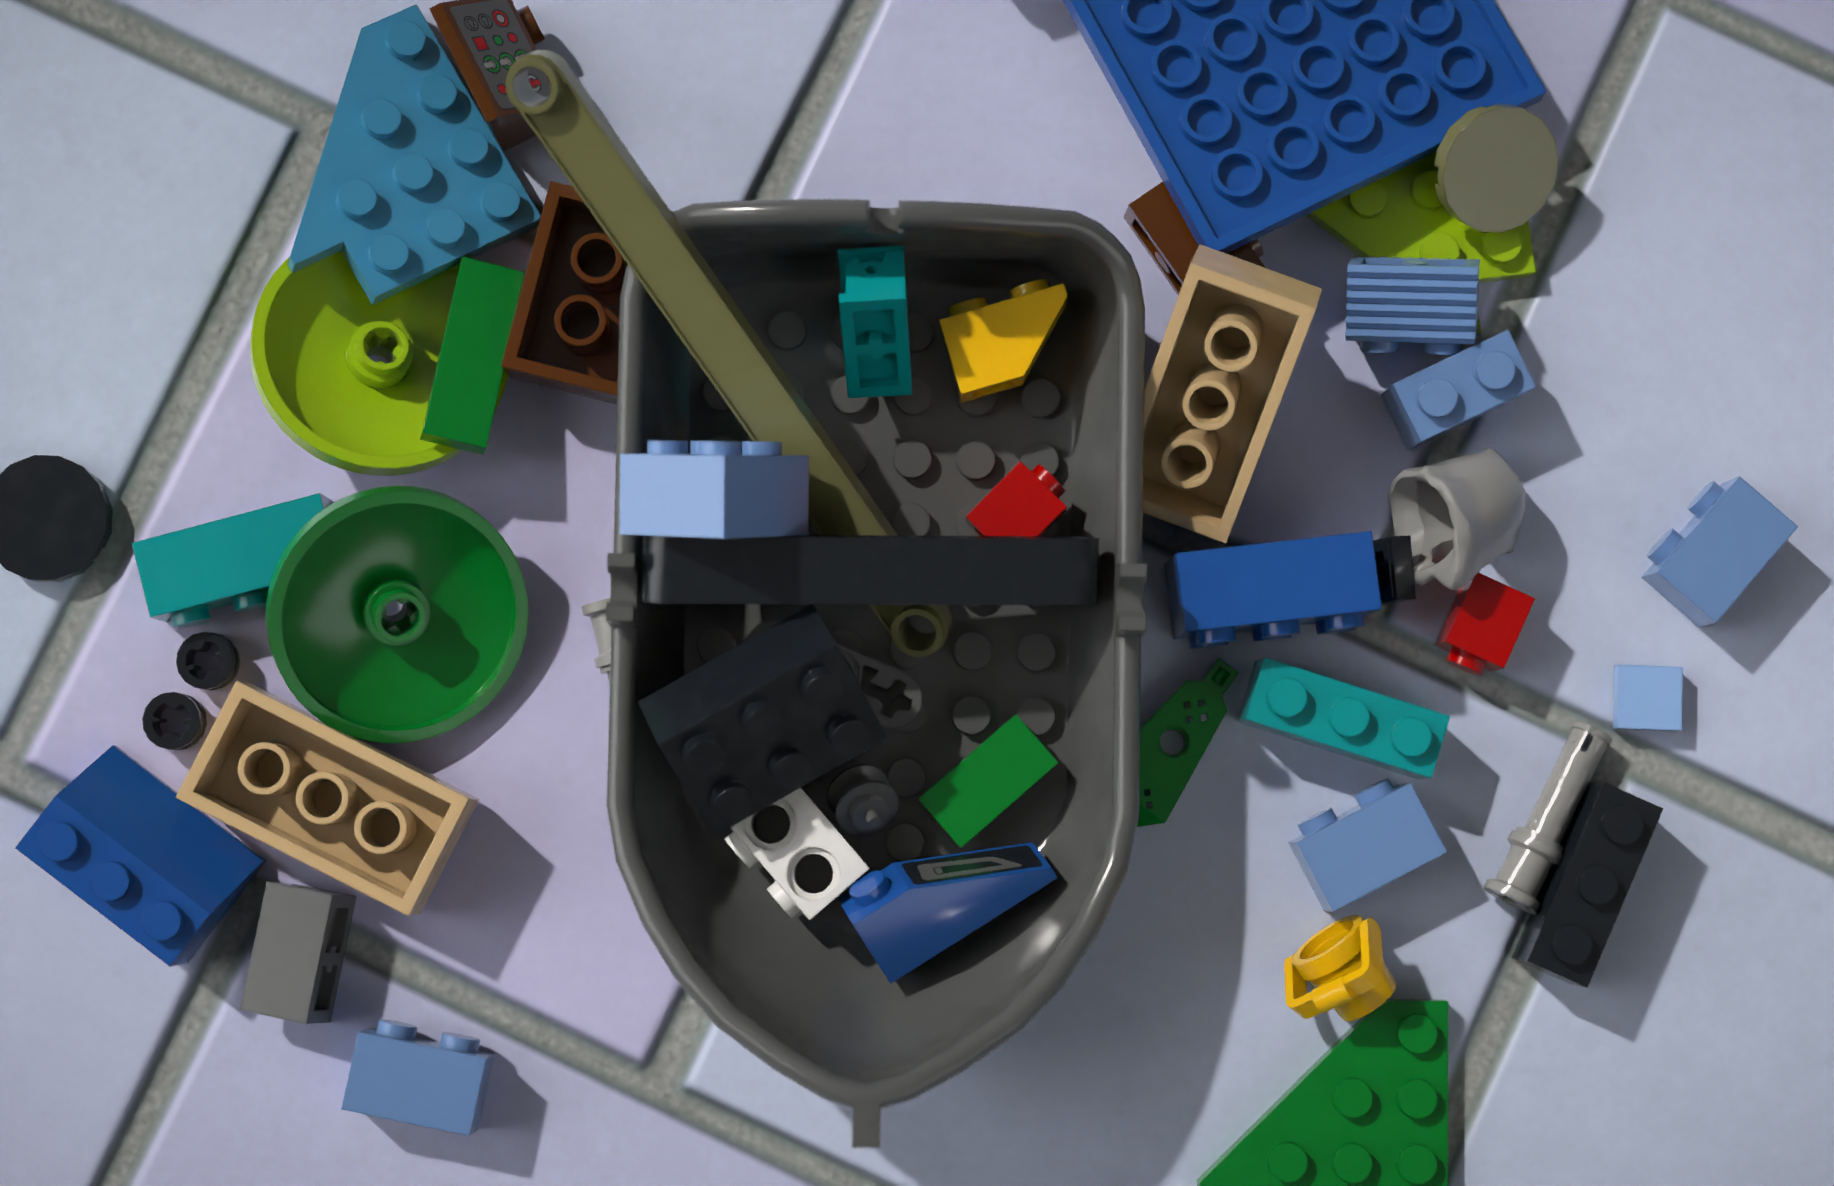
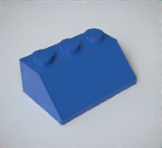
[15,745,267,967]

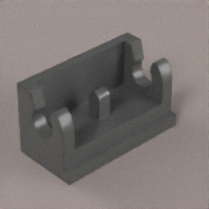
[240,881,357,1024]

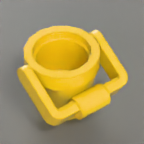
[1284,914,1397,1021]

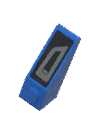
[838,842,1057,984]

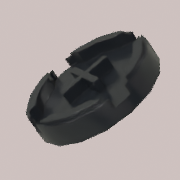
[0,455,113,582]

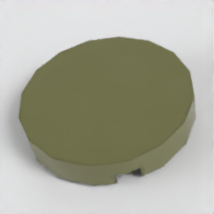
[1434,103,1559,233]

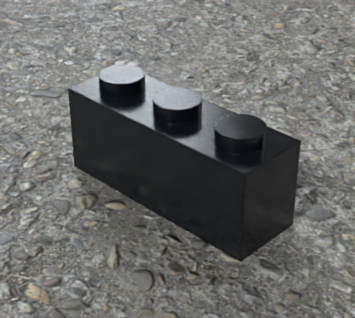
[1511,782,1663,988]

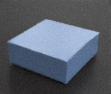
[1613,665,1683,731]

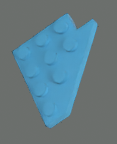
[288,4,541,305]

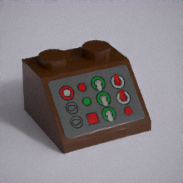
[429,0,551,152]

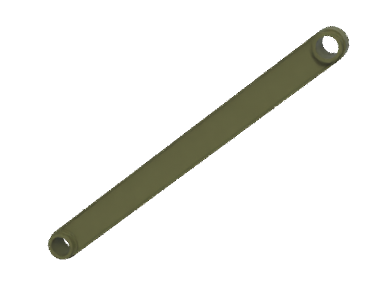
[506,50,952,657]

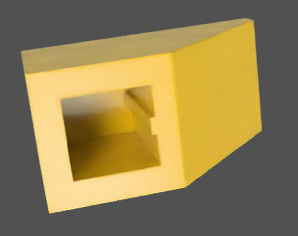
[939,279,1068,403]

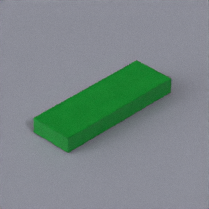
[420,256,525,455]

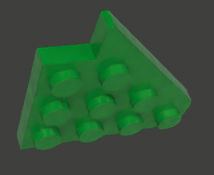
[1197,999,1448,1186]

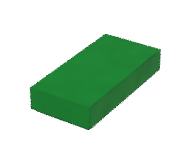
[918,714,1059,848]

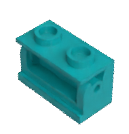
[838,245,912,398]

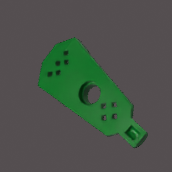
[1137,658,1239,827]

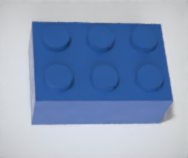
[1164,531,1382,649]

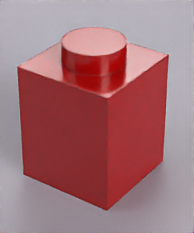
[965,461,1067,536]
[1434,573,1535,676]

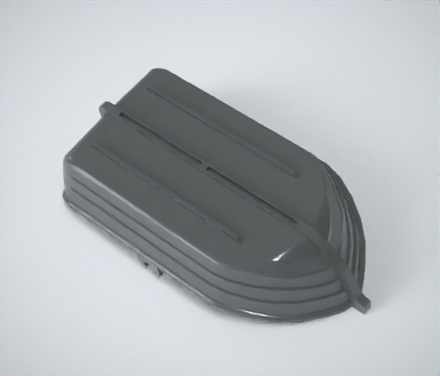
[606,199,1147,1148]

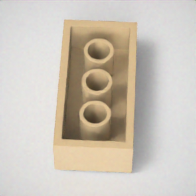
[1143,244,1322,543]
[175,681,479,916]

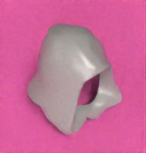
[1388,448,1526,590]

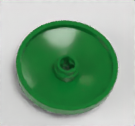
[265,486,529,743]

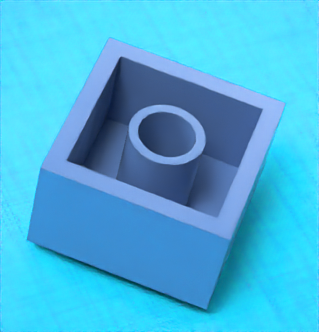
[620,441,809,539]

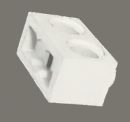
[724,788,870,920]

